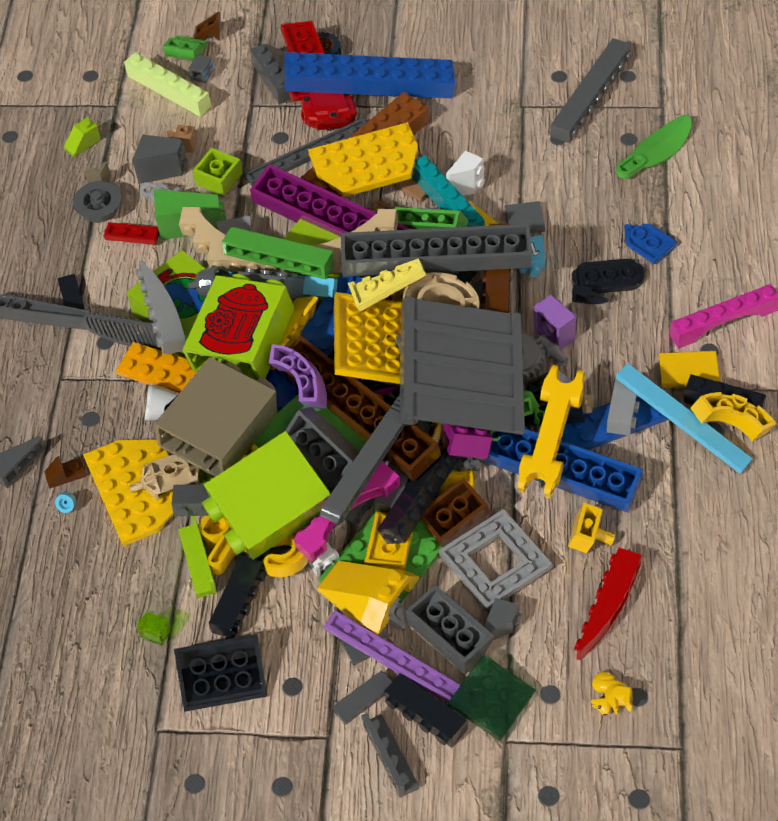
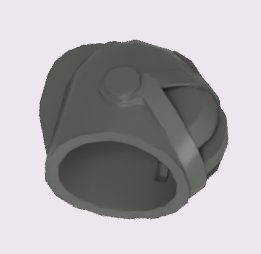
[188,265,231,298]

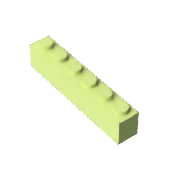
[124,52,211,117]

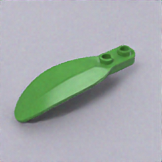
[616,115,692,179]

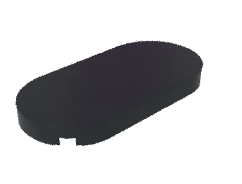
[572,259,645,293]

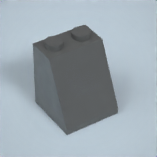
[132,134,188,184]

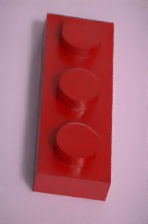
[104,222,160,245]

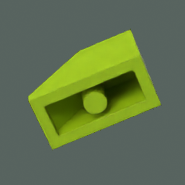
[64,117,101,157]

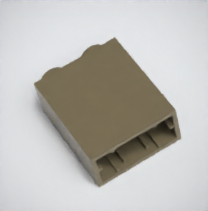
[155,357,277,477]

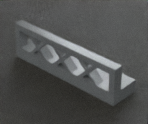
[361,713,419,798]

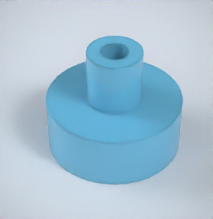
[55,492,76,513]

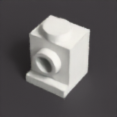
[308,543,340,577]

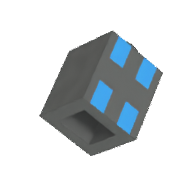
[188,55,214,83]

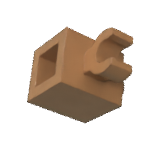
[166,125,197,153]

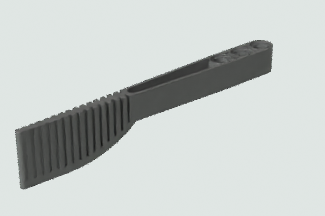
[0,294,162,351]
[320,396,408,525]

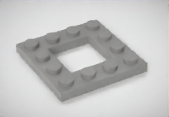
[439,509,553,611]

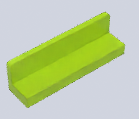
[178,516,217,599]

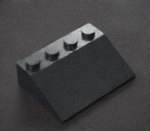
[174,634,268,712]

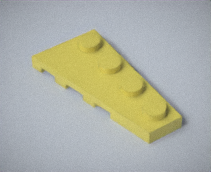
[348,259,426,312]

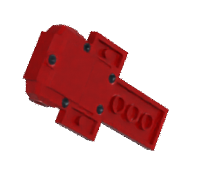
[280,21,357,131]

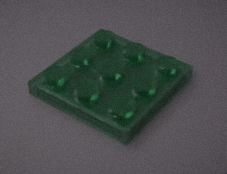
[447,654,536,742]

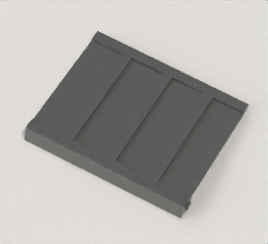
[399,296,525,435]

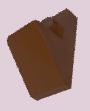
[194,11,221,41]
[44,456,87,489]

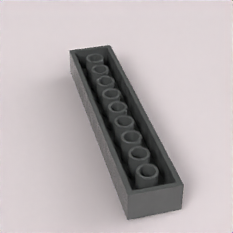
[341,224,532,277]

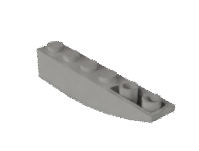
[136,261,186,355]

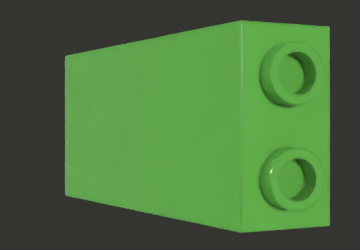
[154,190,226,240]

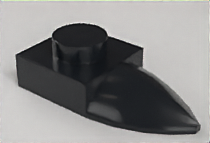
[572,285,609,304]

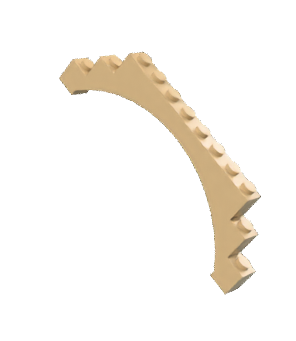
[179,207,398,274]

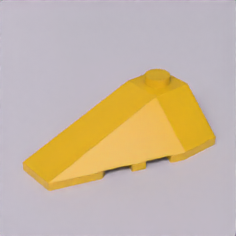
[271,296,318,370]

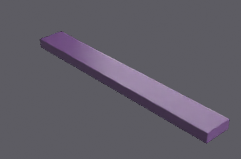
[324,610,480,716]

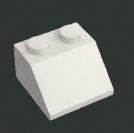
[446,151,485,196]

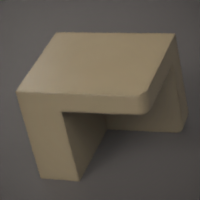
[85,162,111,183]

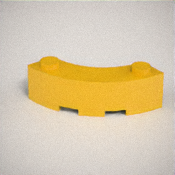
[691,392,776,441]

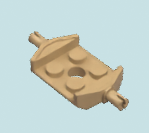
[129,454,202,500]

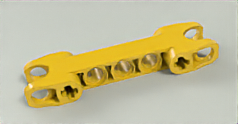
[518,365,585,499]

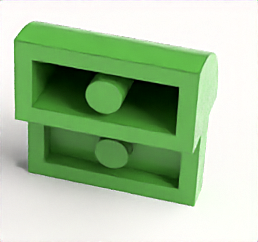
[163,35,207,61]

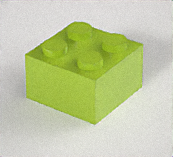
[192,148,243,196]

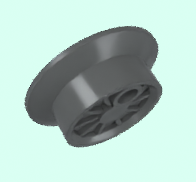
[73,181,122,223]

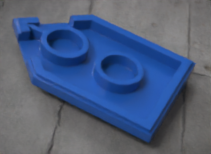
[624,223,678,264]

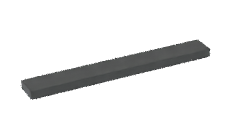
[244,118,366,187]

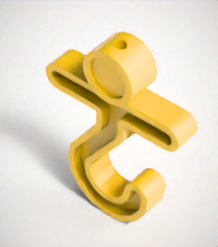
[199,515,309,578]

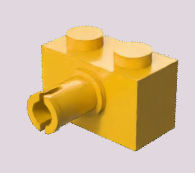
[568,503,615,554]

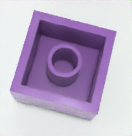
[534,295,576,350]

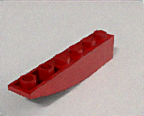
[574,547,642,661]

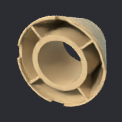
[403,272,479,309]

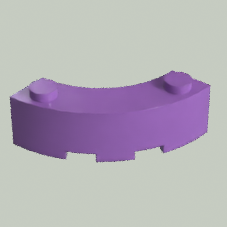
[269,345,327,409]

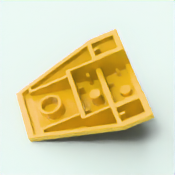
[317,561,419,635]

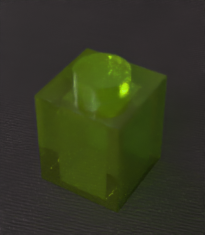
[137,611,171,646]

